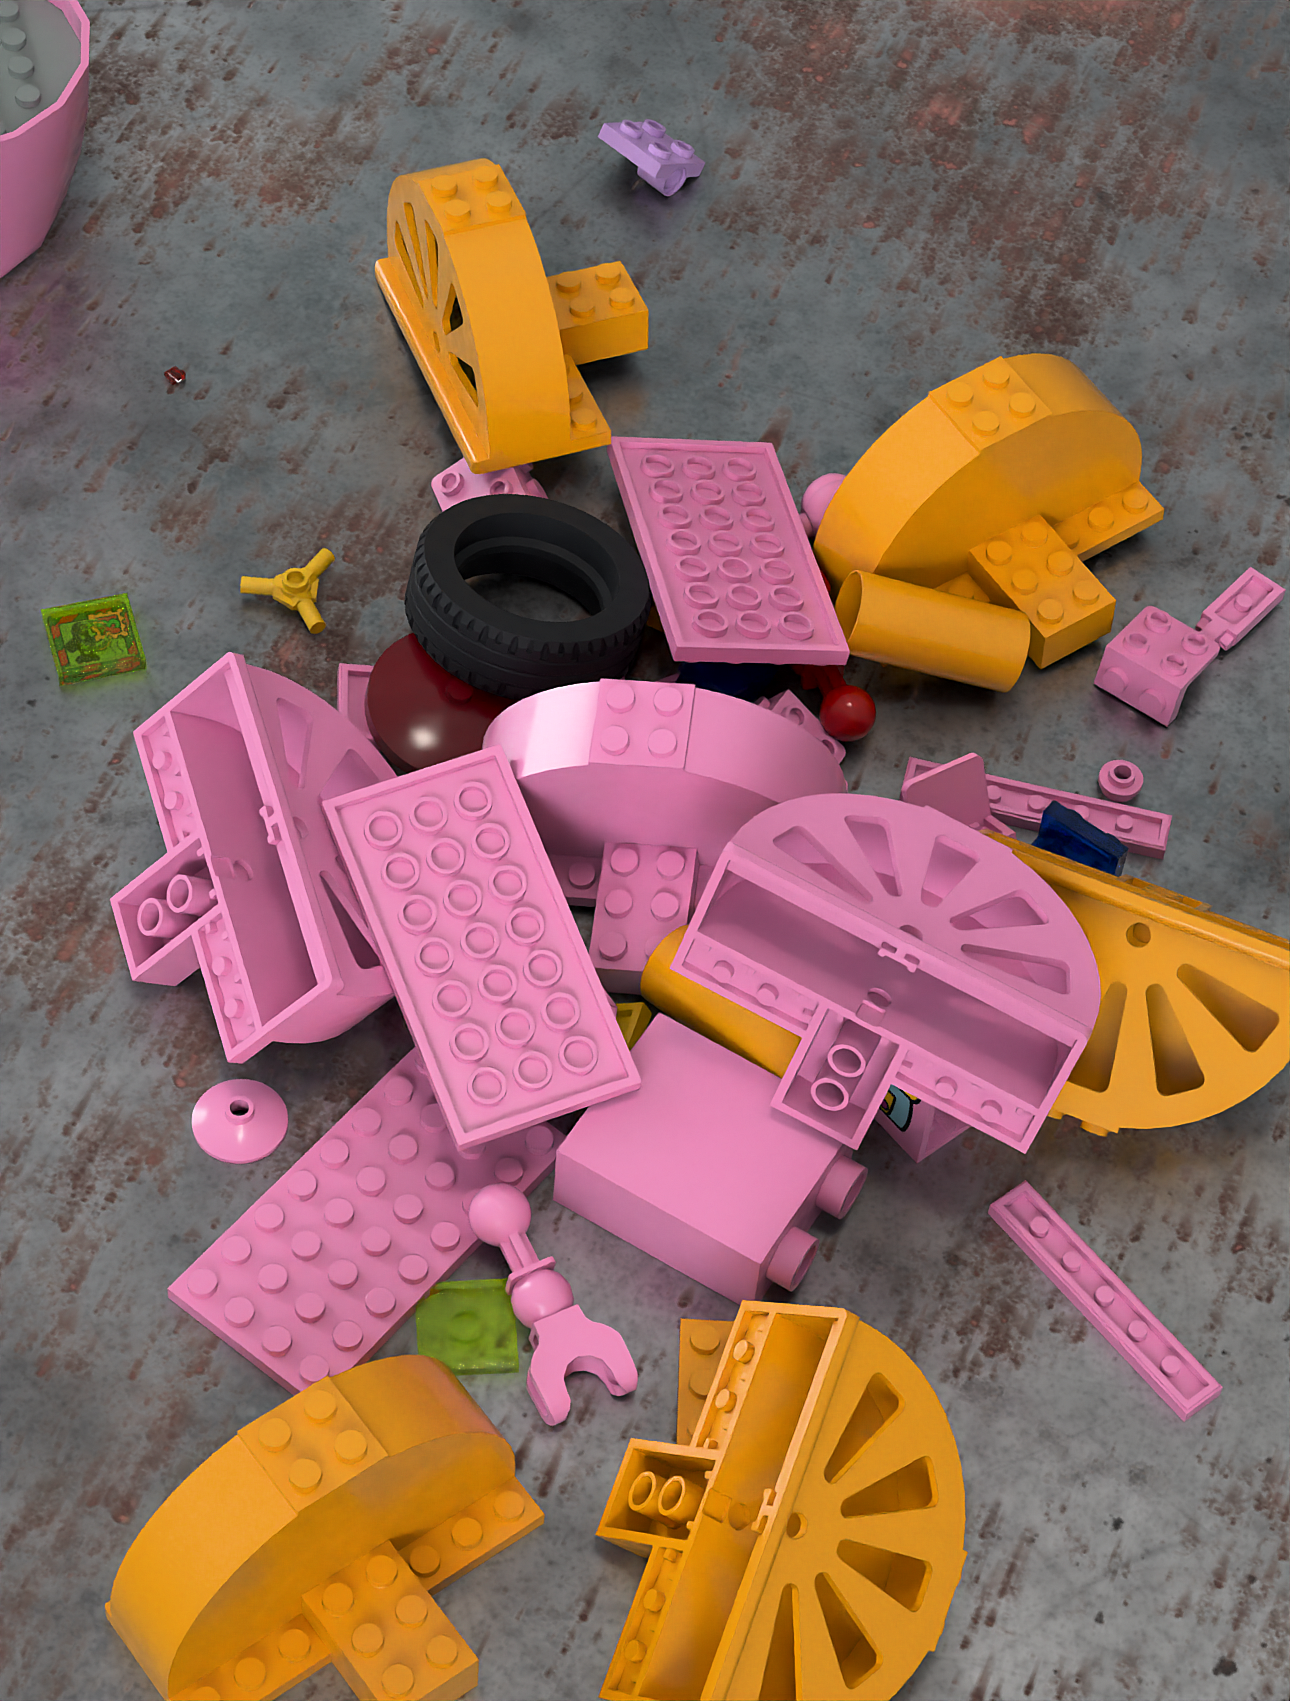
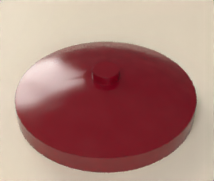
[364,633,518,774]

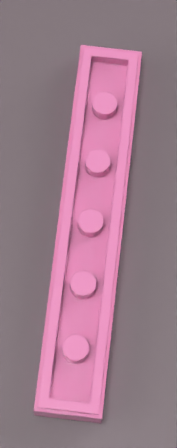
[899,757,1172,860]
[988,1180,1223,1422]

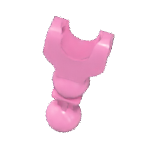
[468,1183,638,1426]

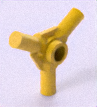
[240,548,335,634]

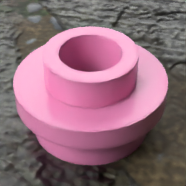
[1098,760,1143,802]

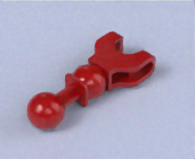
[788,566,876,742]

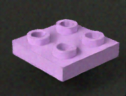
[598,119,705,196]

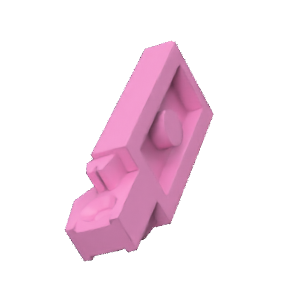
[1195,567,1286,651]

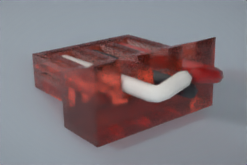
[164,366,186,385]

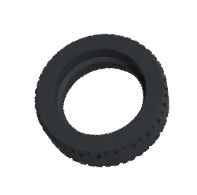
[404,494,653,701]

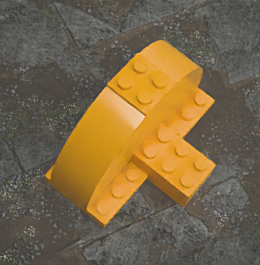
[375,158,649,474]
[813,353,1165,669]
[977,829,1290,1137]
[595,1300,968,1701]
[105,1355,545,1701]

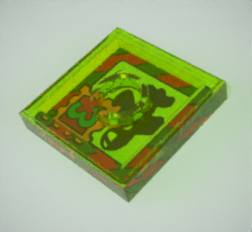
[40,593,147,686]
[415,1278,519,1376]

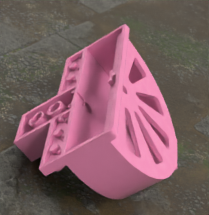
[110,652,398,1064]
[482,678,848,995]
[669,794,1101,1154]

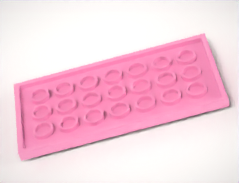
[607,436,850,666]
[321,744,642,1152]
[167,1046,567,1396]

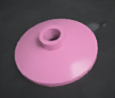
[192,1079,288,1164]

